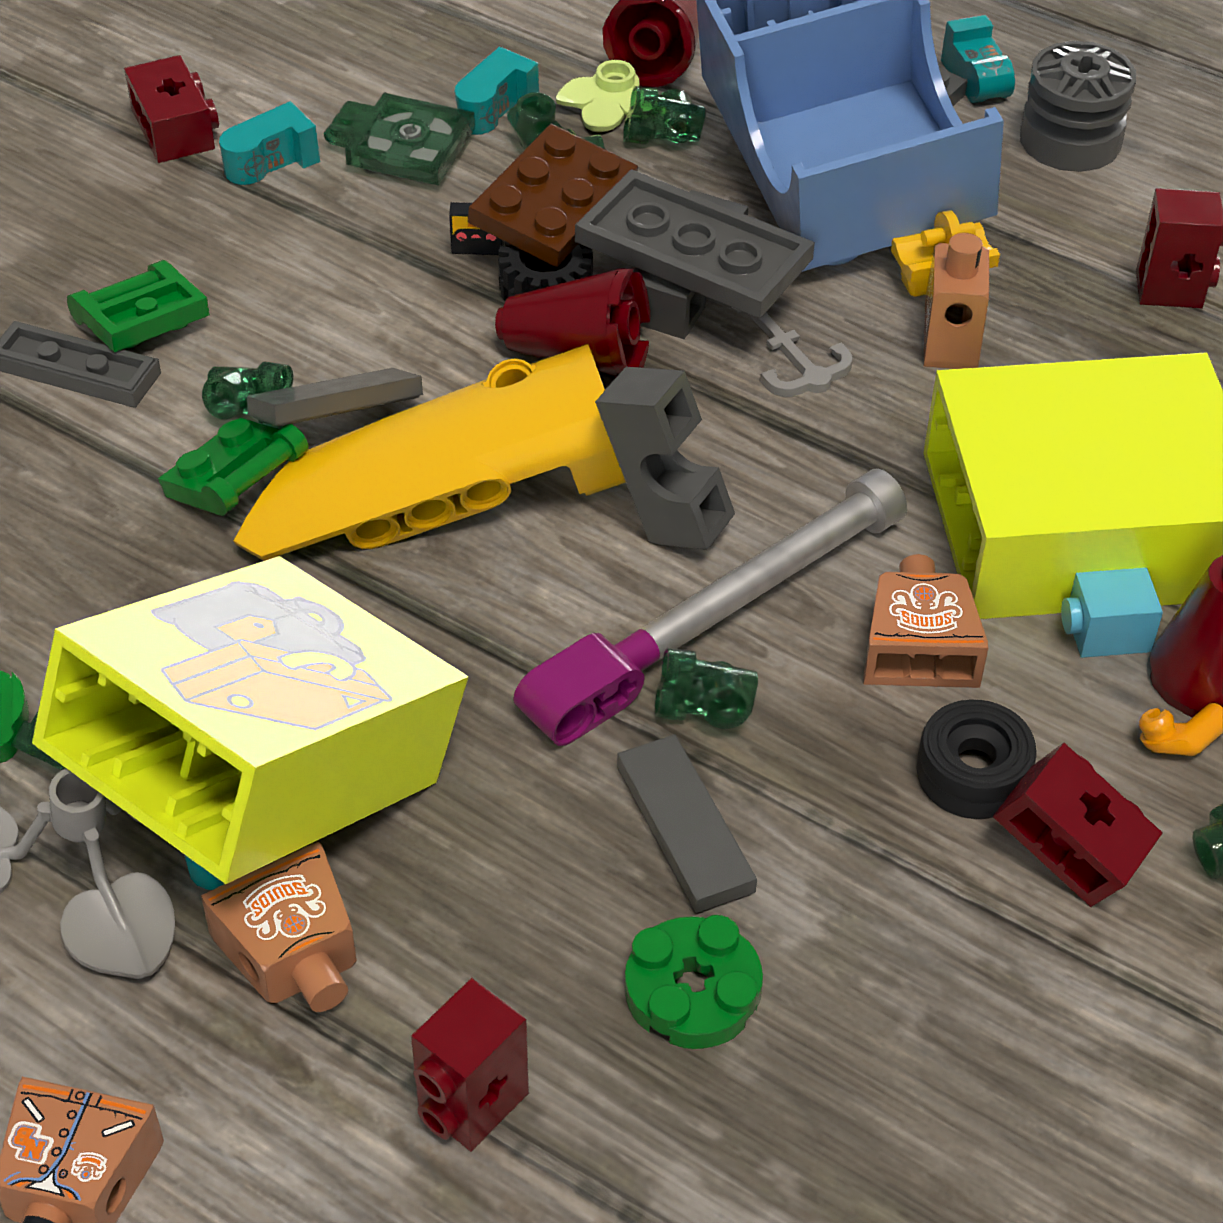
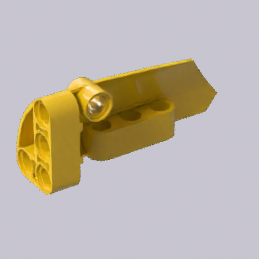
[233,344,626,561]

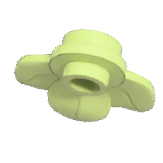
[556,60,653,132]

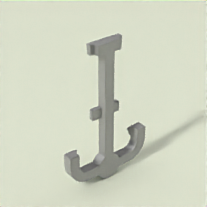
[731,307,852,397]

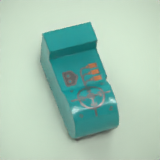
[941,15,1015,103]
[454,46,539,135]
[219,101,320,185]

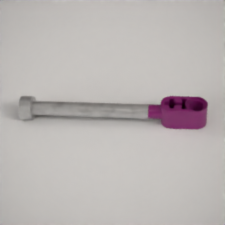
[513,469,907,746]

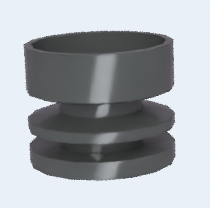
[1020,41,1136,172]

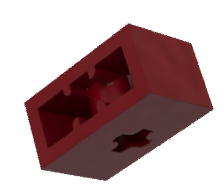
[124,55,219,163]
[1136,188,1223,308]
[993,742,1163,907]
[411,978,529,1152]

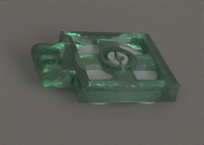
[324,92,475,186]

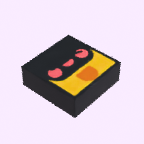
[449,202,504,255]

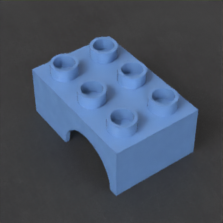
[696,0,1004,272]

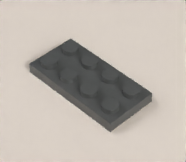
[575,169,815,319]

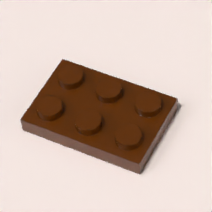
[468,124,638,267]

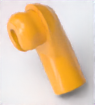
[1139,703,1223,756]

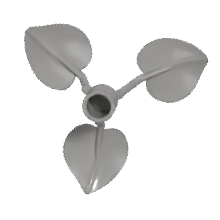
[0,769,175,979]

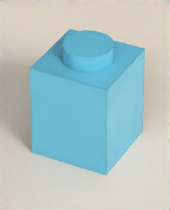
[1061,567,1163,658]

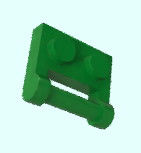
[67,259,209,353]
[158,418,309,516]

